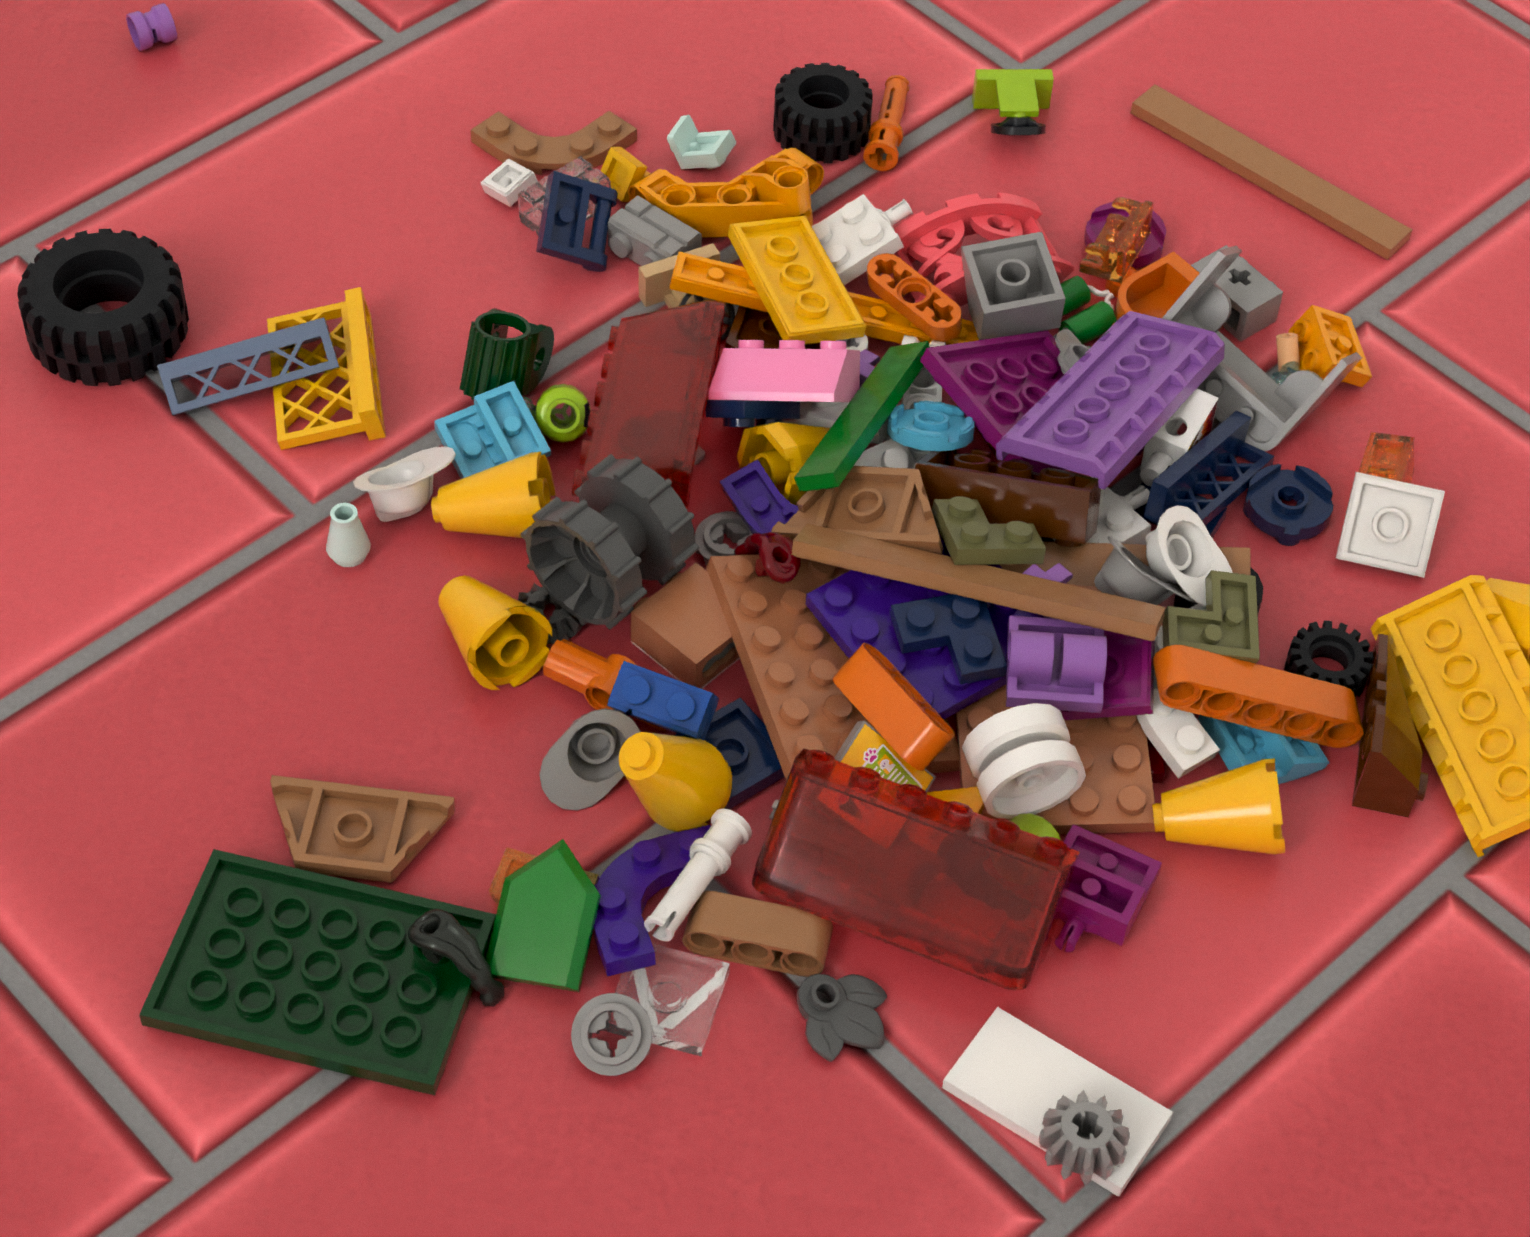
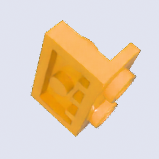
[1288,305,1372,387]

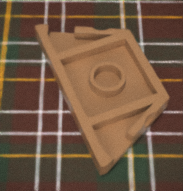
[771,466,943,554]
[270,775,455,883]

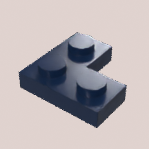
[706,400,800,427]
[890,594,1007,684]

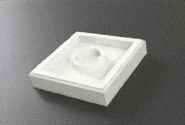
[1335,472,1445,578]

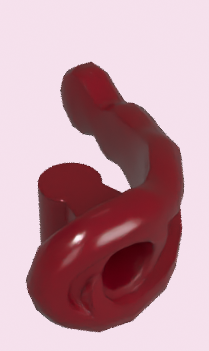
[734,532,801,584]

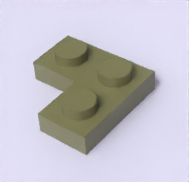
[932,496,1046,565]
[1162,570,1260,664]

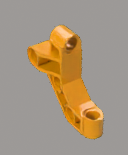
[628,148,824,237]

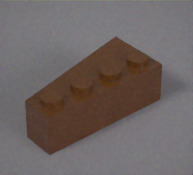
[915,449,1101,547]

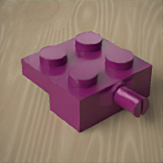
[1032,824,1162,953]

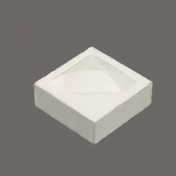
[480,158,538,207]

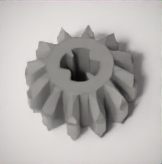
[1039,1090,1130,1185]

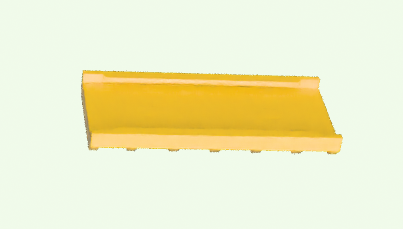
[1370,575,1530,857]

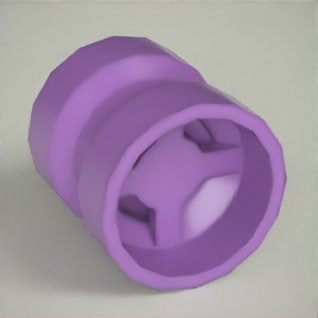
[126,3,177,51]

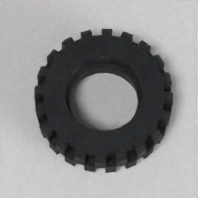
[17,229,189,386]

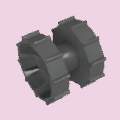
[520,454,700,630]

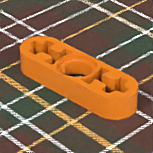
[867,253,962,341]

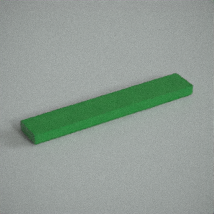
[794,341,930,492]

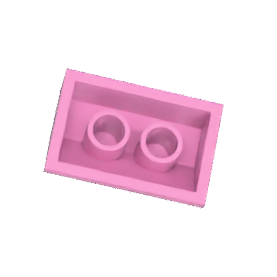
[708,340,860,402]

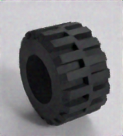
[773,62,873,164]

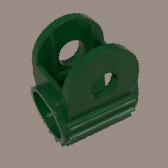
[460,308,554,400]

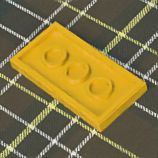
[728,215,866,345]

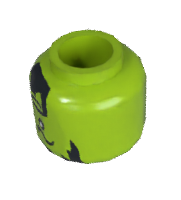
[535,384,591,443]

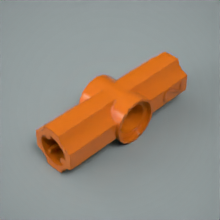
[543,639,667,732]

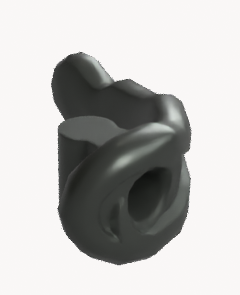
[408,909,504,1006]

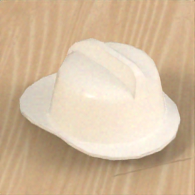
[353,446,456,522]
[1145,505,1233,607]

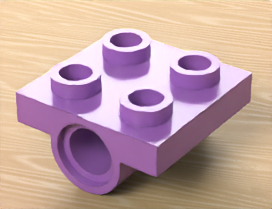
[1006,615,1107,713]

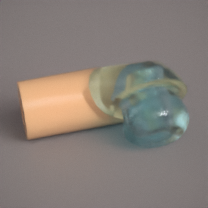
[1270,333,1300,385]

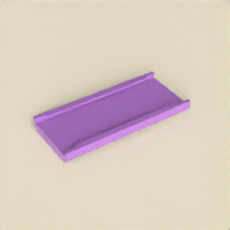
[996,311,1225,490]

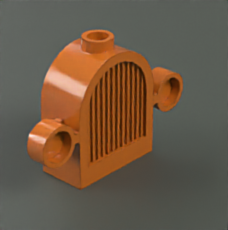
[1105,251,1224,330]

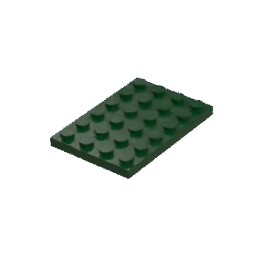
[139,849,496,1095]

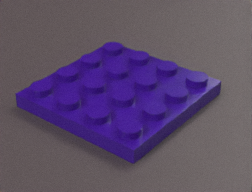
[805,531,1044,719]

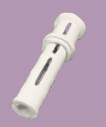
[644,808,752,942]

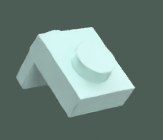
[667,115,737,170]

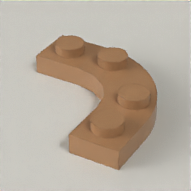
[471,111,637,175]

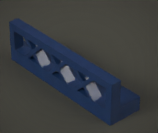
[1144,410,1275,525]

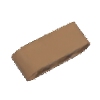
[682,891,833,977]

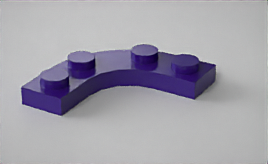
[720,459,799,534]
[593,825,711,976]

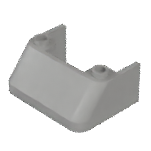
[1161,246,1362,451]

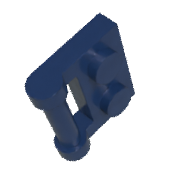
[536,171,618,272]

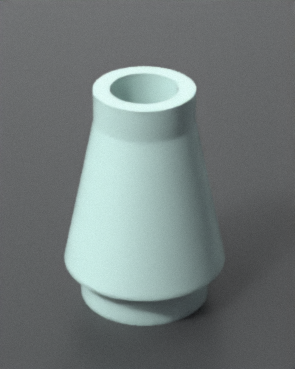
[326,503,371,567]

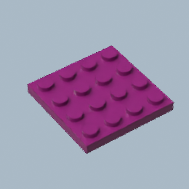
[920,330,1145,473]

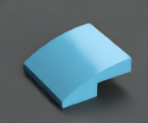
[434,381,551,479]
[1198,715,1330,784]

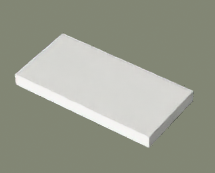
[942,1007,1173,1197]

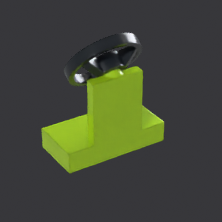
[972,69,1054,135]

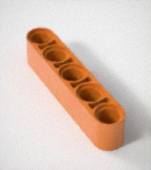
[1153,644,1364,748]

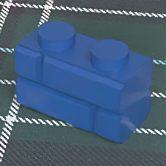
[607,661,719,740]

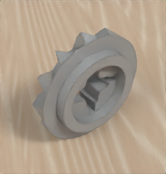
[695,511,759,565]
[571,993,654,1076]

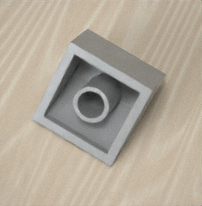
[961,232,1066,340]

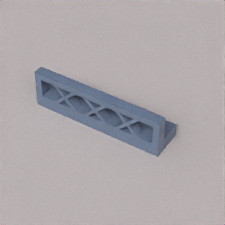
[157,317,340,416]

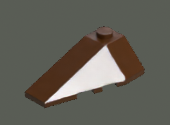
[1352,633,1428,817]

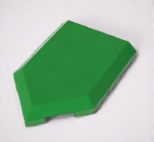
[486,839,601,992]

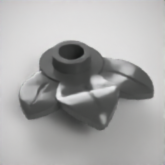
[797,974,887,1062]

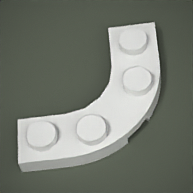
[1137,604,1220,779]

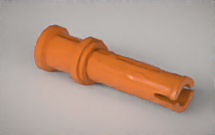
[863,75,910,171]

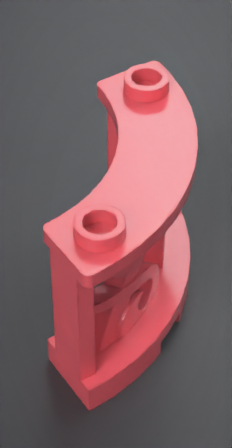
[894,193,1074,311]

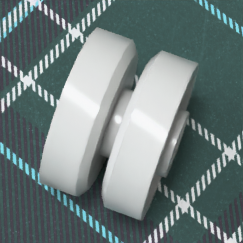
[962,703,1086,819]

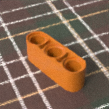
[832,642,955,771]

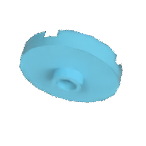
[887,401,975,452]

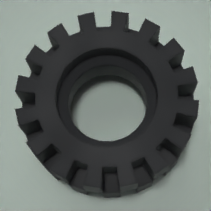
[1284,621,1373,698]

